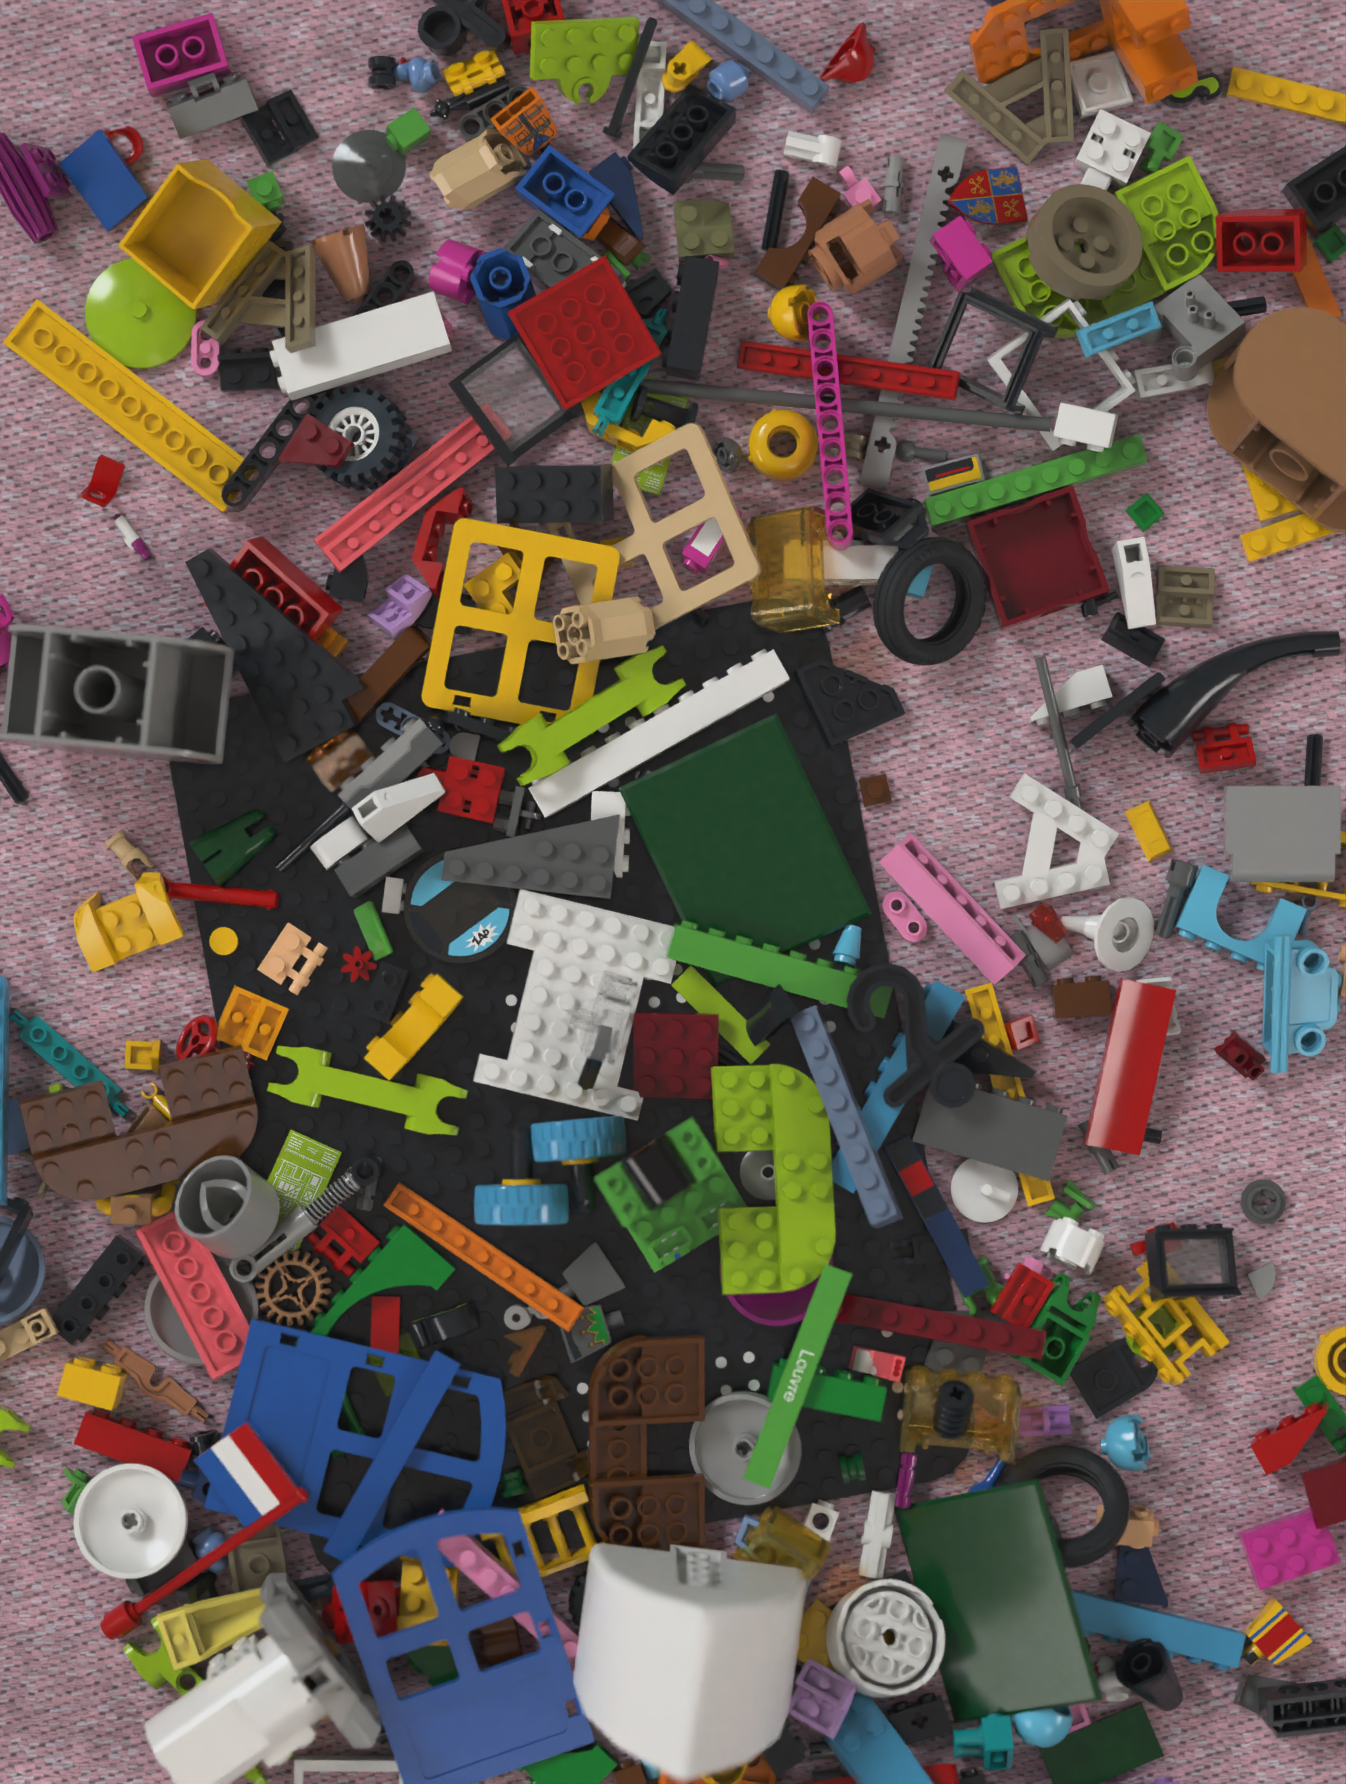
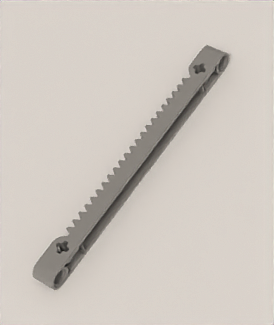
[859,134,968,491]

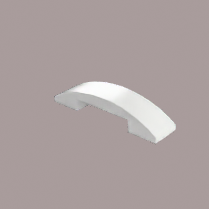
[633,41,667,149]

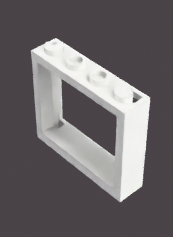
[986,298,1136,451]
[294,1755,403,1784]

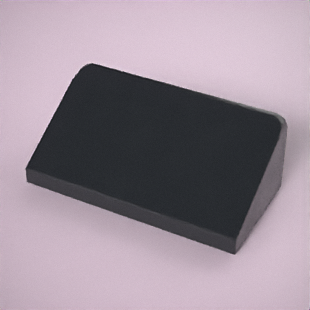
[1101,612,1165,667]

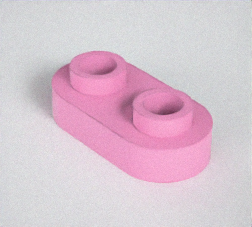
[191,320,221,377]
[882,891,927,942]

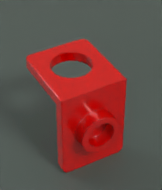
[80,455,125,507]

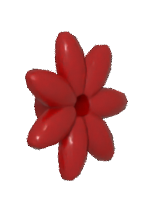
[341,946,377,982]

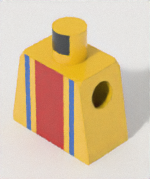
[1241,1597,1312,1666]

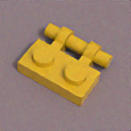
[442,49,506,97]

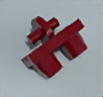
[1214,1030,1266,1080]

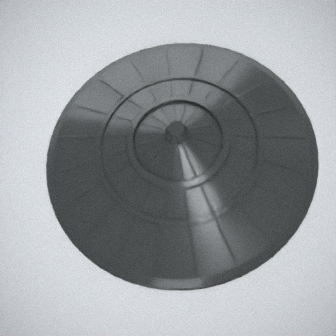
[332,130,406,203]

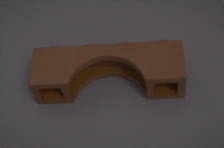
[755,177,843,291]

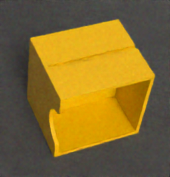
[118,159,282,310]

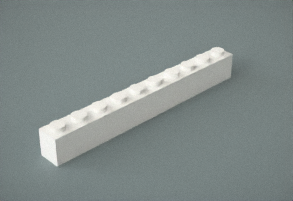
[528,649,790,819]

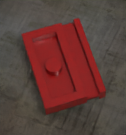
[990,1262,1055,1328]

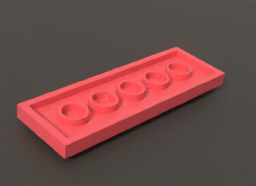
[135,1211,250,1381]

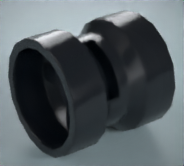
[368,56,396,89]

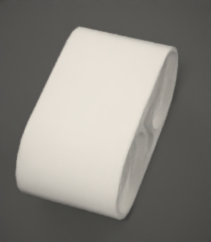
[310,816,370,870]

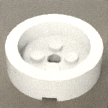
[826,1579,945,1698]

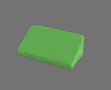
[354,901,394,961]

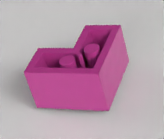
[930,216,993,292]

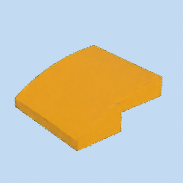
[217,985,289,1061]

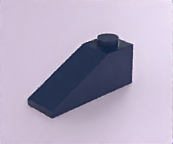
[589,152,644,241]

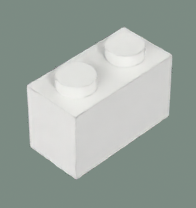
[1053,403,1119,452]

